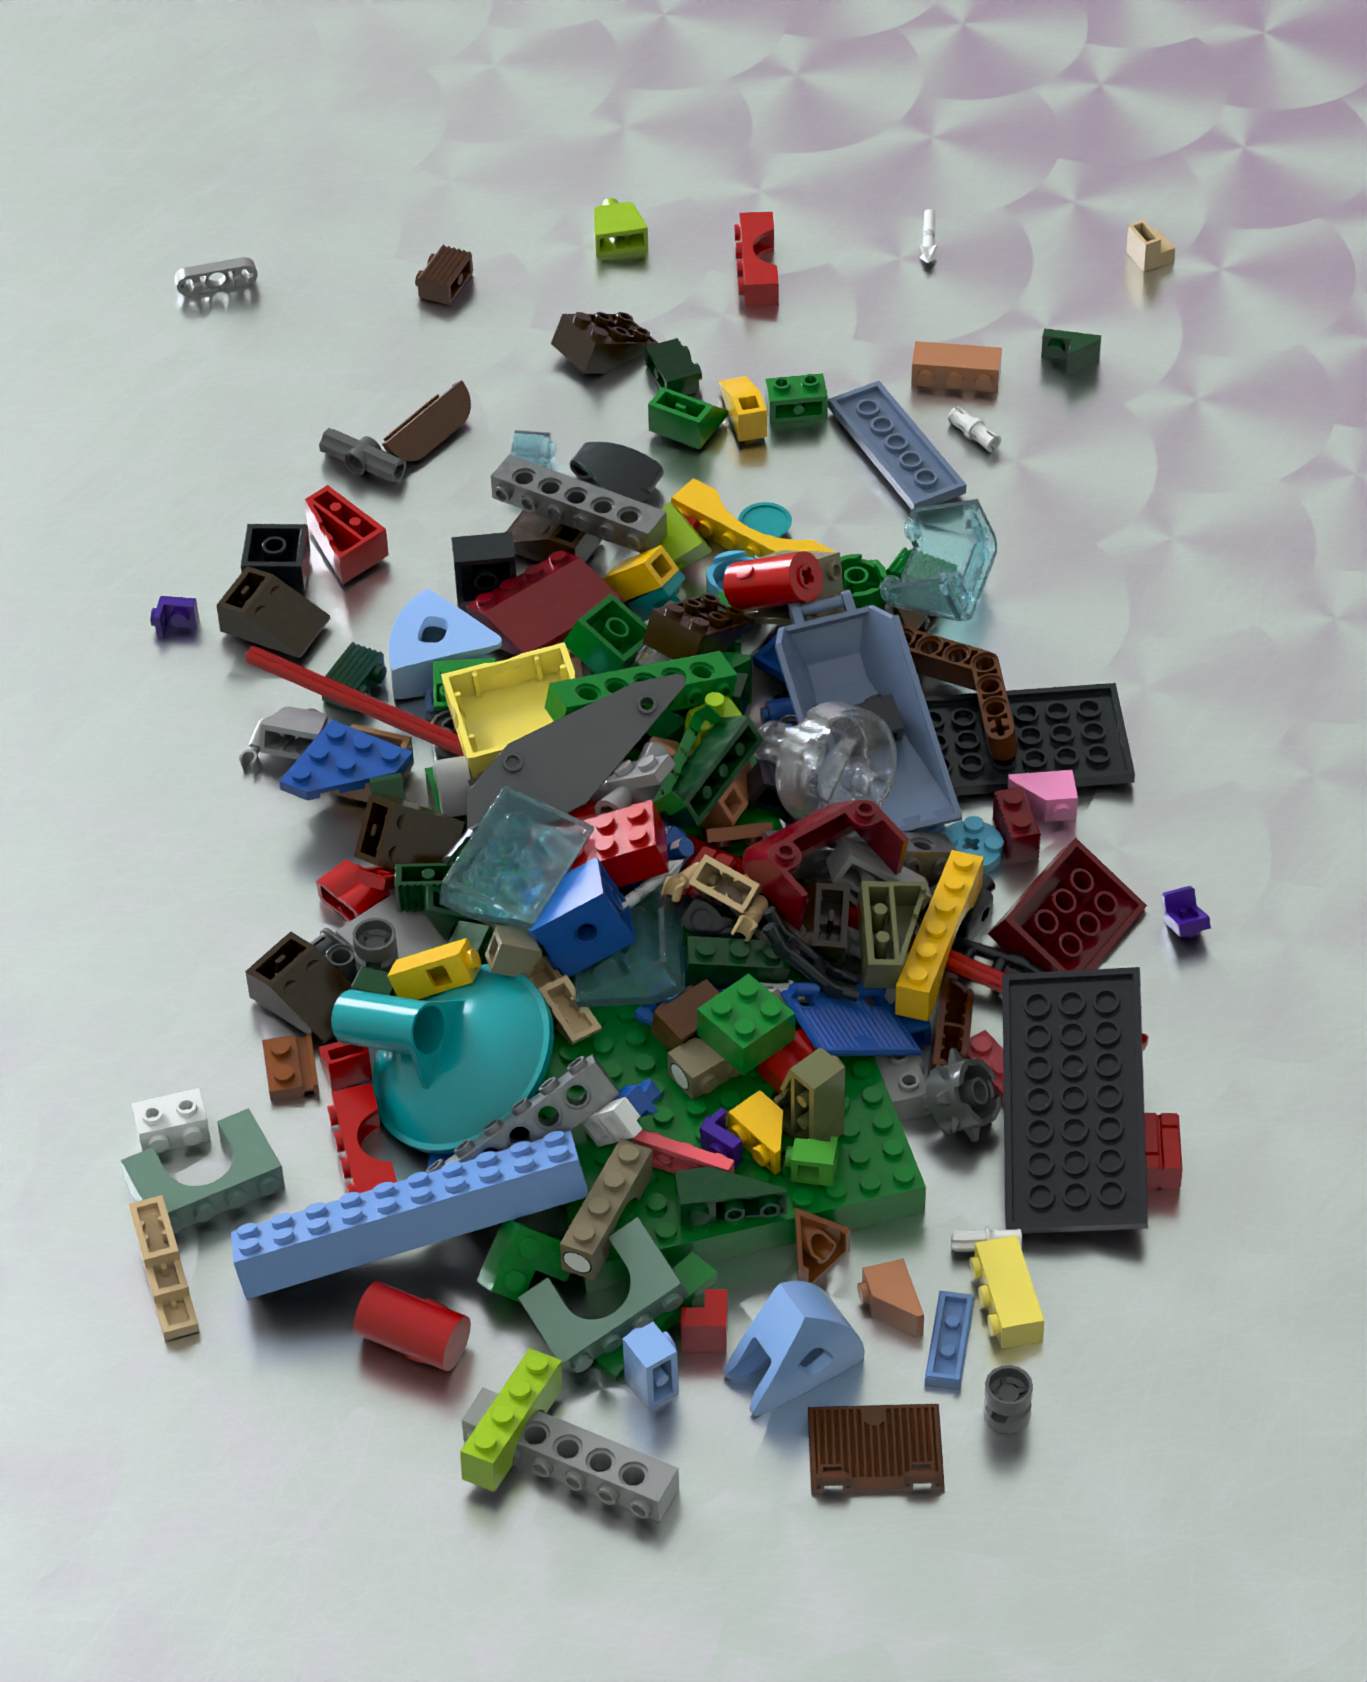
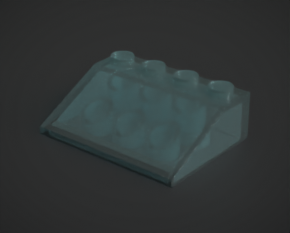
[440,785,594,928]
[576,883,686,1007]

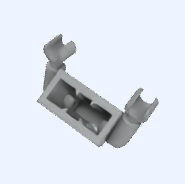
[239,706,328,774]

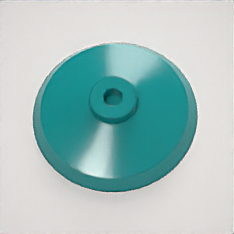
[738,502,792,538]

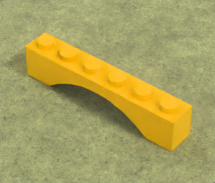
[671,478,836,558]
[895,850,984,1021]

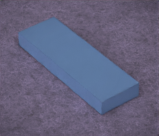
[925,1290,975,1390]

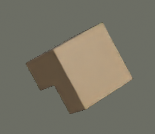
[1126,220,1175,272]

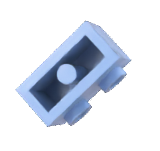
[623,1322,679,1410]

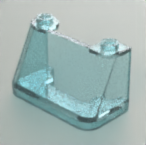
[880,499,997,622]

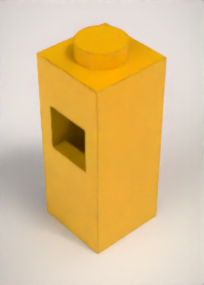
[603,545,679,601]
[387,938,481,1000]

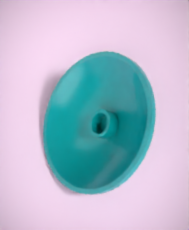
[331,964,554,1154]

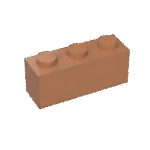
[911,341,1002,393]

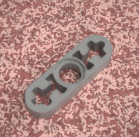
[175,257,258,296]

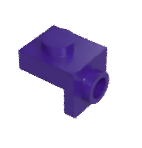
[1162,886,1211,937]
[699,1108,742,1169]

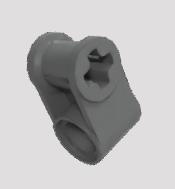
[310,928,358,984]

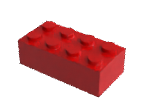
[527,800,669,891]

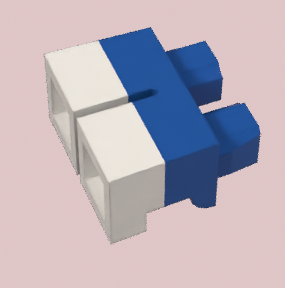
[580,1079,662,1147]

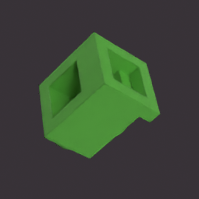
[785,1136,838,1186]

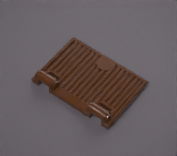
[808,1404,945,1493]

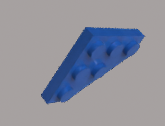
[279,719,414,801]

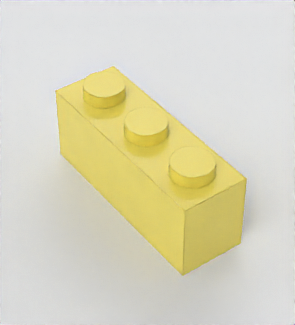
[970,1235,1045,1349]

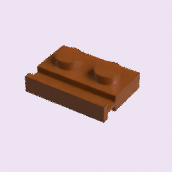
[703,822,773,848]
[262,1033,319,1100]

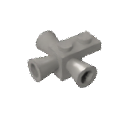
[590,742,676,816]

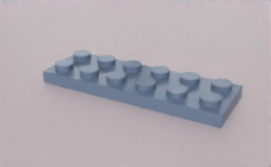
[828,381,966,513]

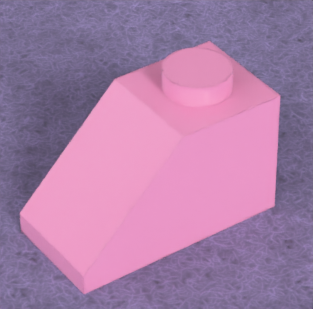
[1008,770,1078,822]

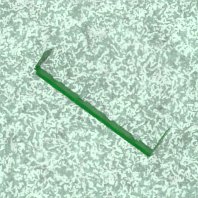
[653,705,722,816]

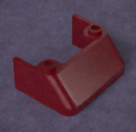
[742,800,909,929]

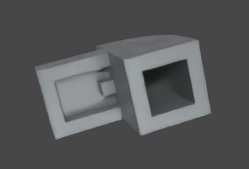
[432,756,471,817]

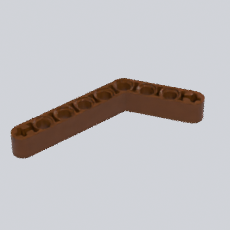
[902,626,1018,761]

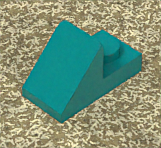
[627,570,686,616]

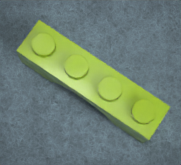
[460,1348,563,1492]

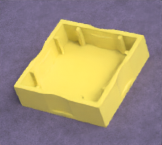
[441,642,576,779]

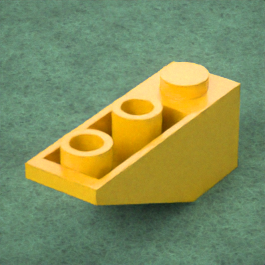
[718,376,767,442]

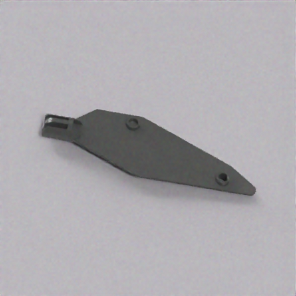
[442,674,686,880]

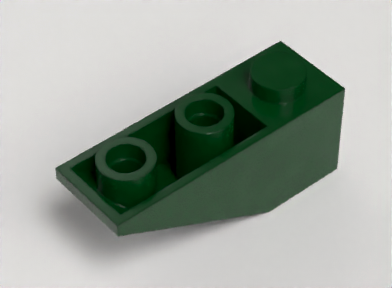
[675,1167,787,1226]

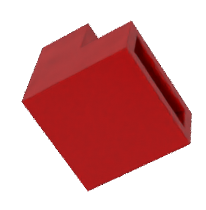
[318,1041,372,1091]
[681,1289,728,1353]

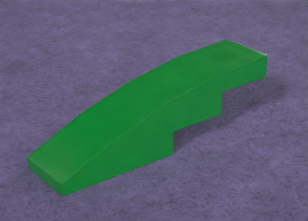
[593,1251,718,1381]

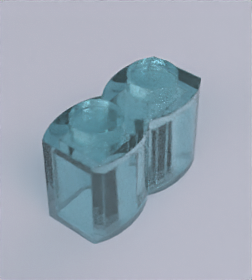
[510,430,556,469]

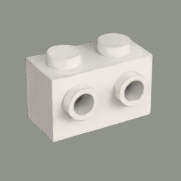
[132,1088,211,1153]

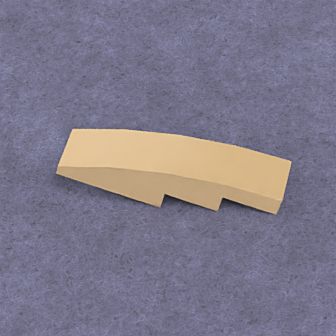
[529,955,602,1045]
[128,1195,200,1341]

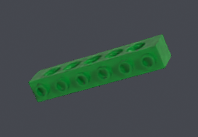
[544,651,738,721]

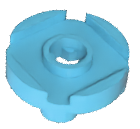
[941,816,1004,874]

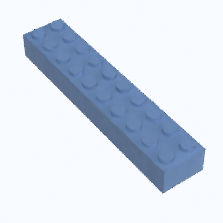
[231,1130,589,1300]

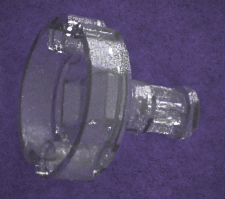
[754,701,897,821]

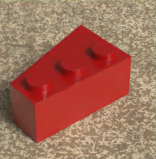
[305,485,389,584]

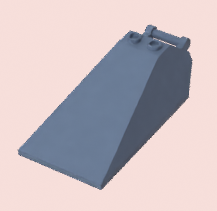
[775,590,962,832]

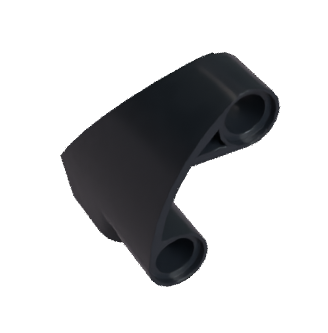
[569,442,664,503]

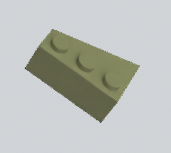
[857,881,928,988]
[773,1047,845,1142]

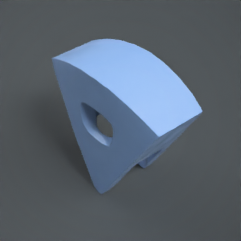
[389,589,502,699]
[723,1281,865,1417]

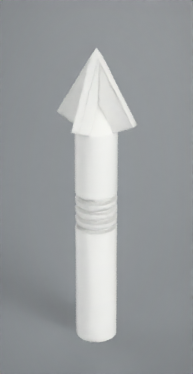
[920,209,937,263]
[622,859,684,909]

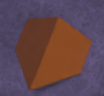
[795,1208,850,1284]

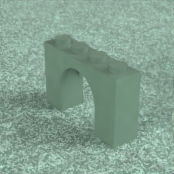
[121,1108,285,1234]
[518,1217,689,1376]

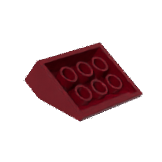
[466,550,624,656]
[988,838,1147,972]

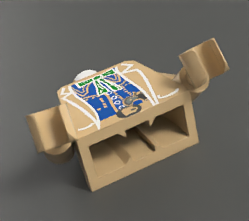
[661,854,768,942]

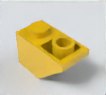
[728,1090,783,1175]

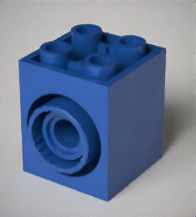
[526,857,637,978]

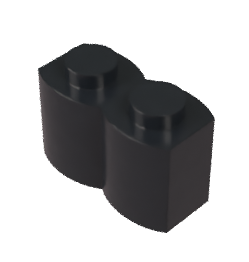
[746,760,815,825]
[674,892,746,939]

